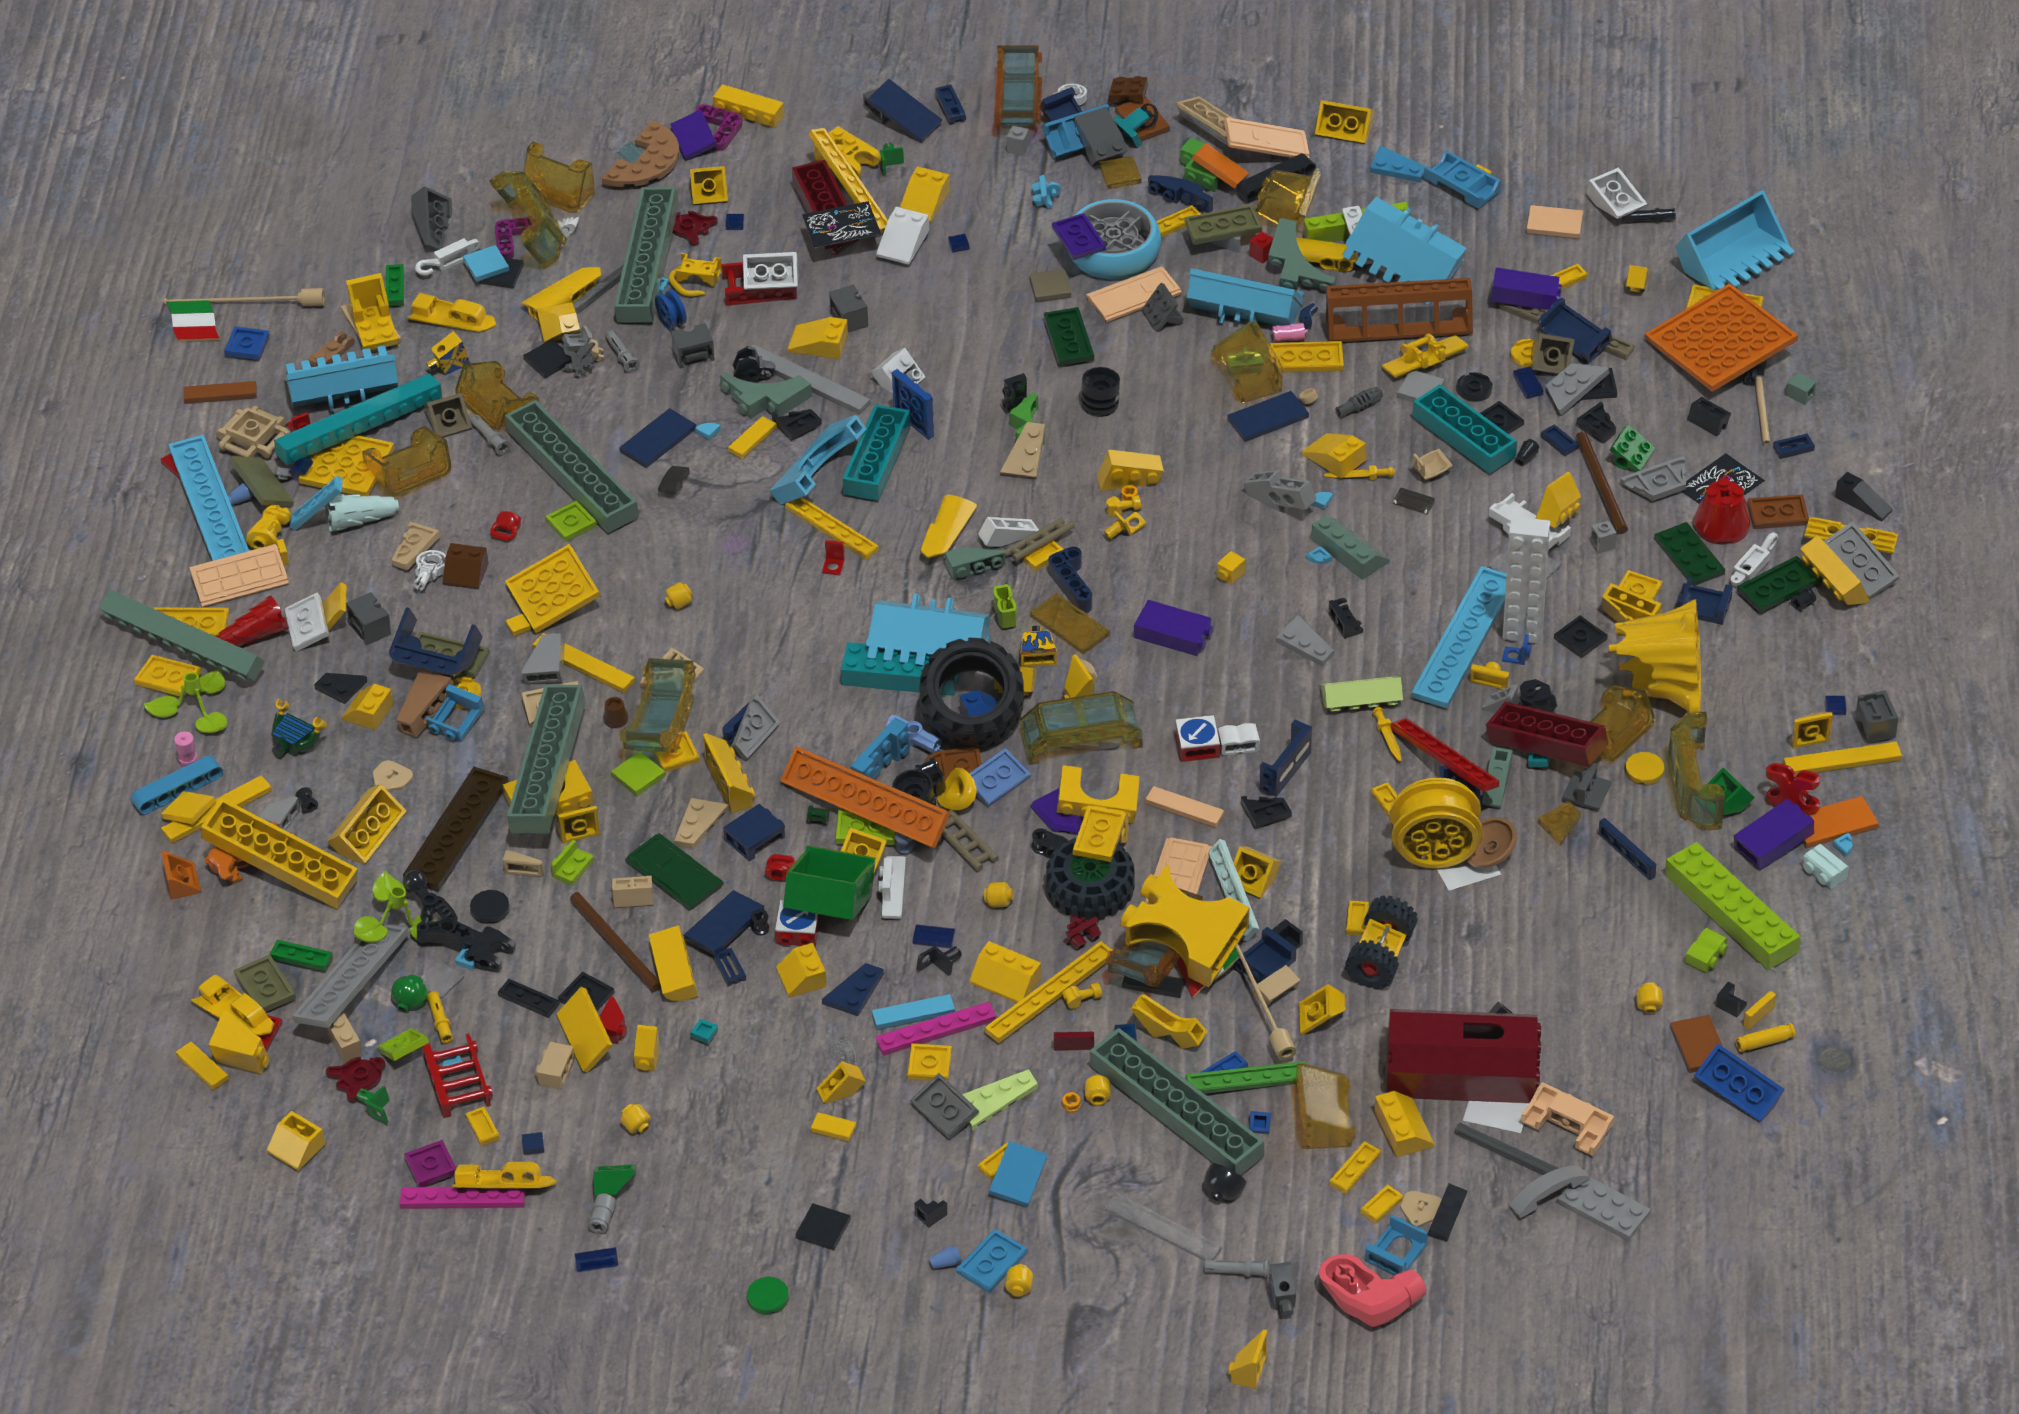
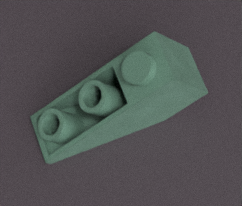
[945,547,1006,580]
[1482,747,1513,808]

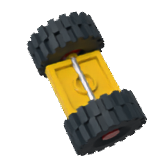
[1345,895,1418,989]

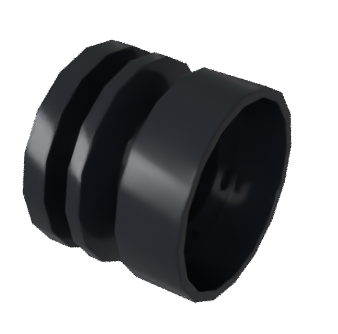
[1081,367,1120,415]
[892,769,936,806]

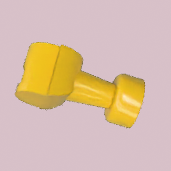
[1106,495,1142,517]
[1062,982,1102,1009]

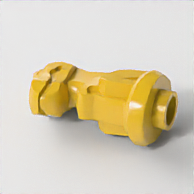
[246,505,292,549]

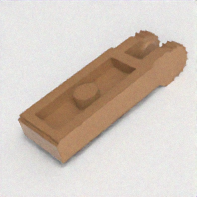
[308,331,355,367]

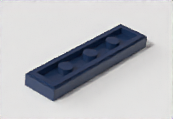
[1598,818,1657,880]

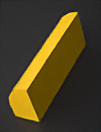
[649,925,698,1001]

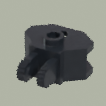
[732,346,776,382]
[1518,679,1558,712]

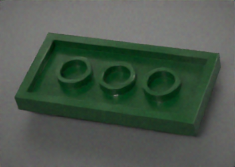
[1044,307,1094,366]
[1654,522,1725,586]
[1737,556,1820,614]

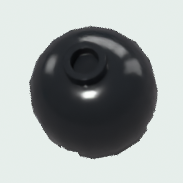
[1205,1163,1247,1202]

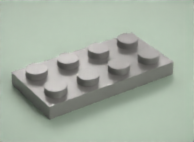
[1824,521,1899,599]
[1557,1177,1651,1242]

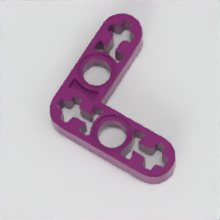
[696,104,743,151]
[495,216,546,259]

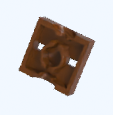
[1108,76,1148,103]

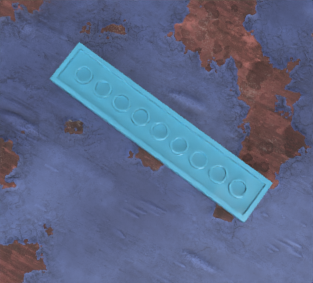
[168,434,249,561]
[1411,566,1507,708]

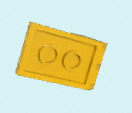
[346,273,399,350]
[1073,805,1129,862]

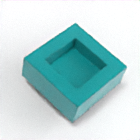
[1528,752,1550,767]
[690,1018,718,1044]

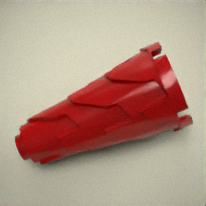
[215,595,289,647]

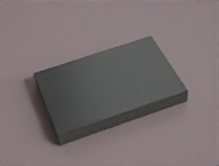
[910,1073,979,1140]

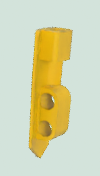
[1296,237,1358,272]
[521,267,601,322]
[408,292,497,332]
[921,495,977,558]
[191,975,274,1036]
[453,1162,557,1188]

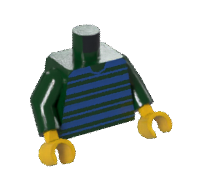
[271,699,327,757]

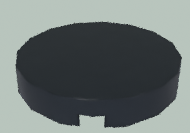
[1456,372,1493,402]
[470,890,510,924]

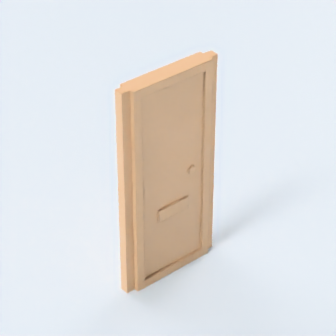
[1224,117,1309,158]
[1086,266,1182,323]
[189,544,289,608]
[1145,837,1212,904]

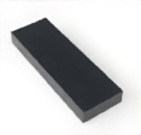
[1122,968,1185,998]
[498,978,560,1018]
[1428,1183,1468,1241]

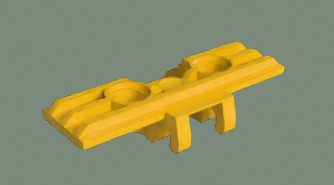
[1381,333,1469,378]
[1804,517,1898,554]

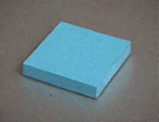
[463,245,509,282]

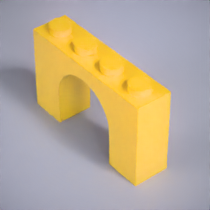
[503,760,594,817]
[1057,765,1140,824]

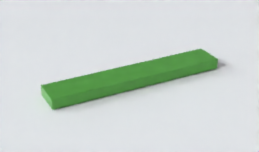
[1185,1061,1309,1094]

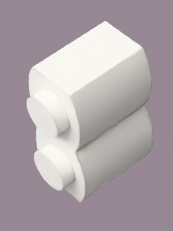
[1218,723,1260,756]

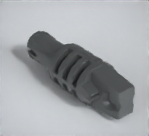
[1335,387,1383,418]

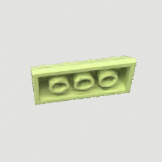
[1320,676,1403,711]

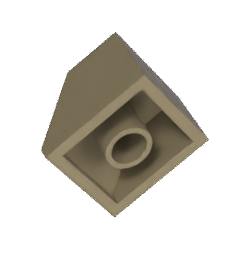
[1532,332,1574,374]
[424,393,472,438]

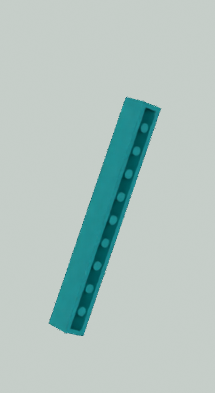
[274,374,442,465]

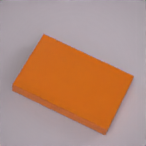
[1192,143,1249,188]

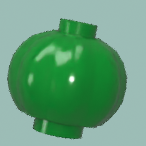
[391,975,428,1012]

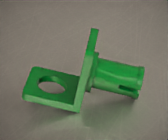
[880,142,904,174]
[357,1086,390,1124]

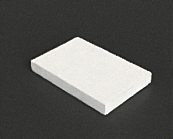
[284,593,329,652]

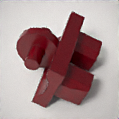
[1063,915,1102,950]

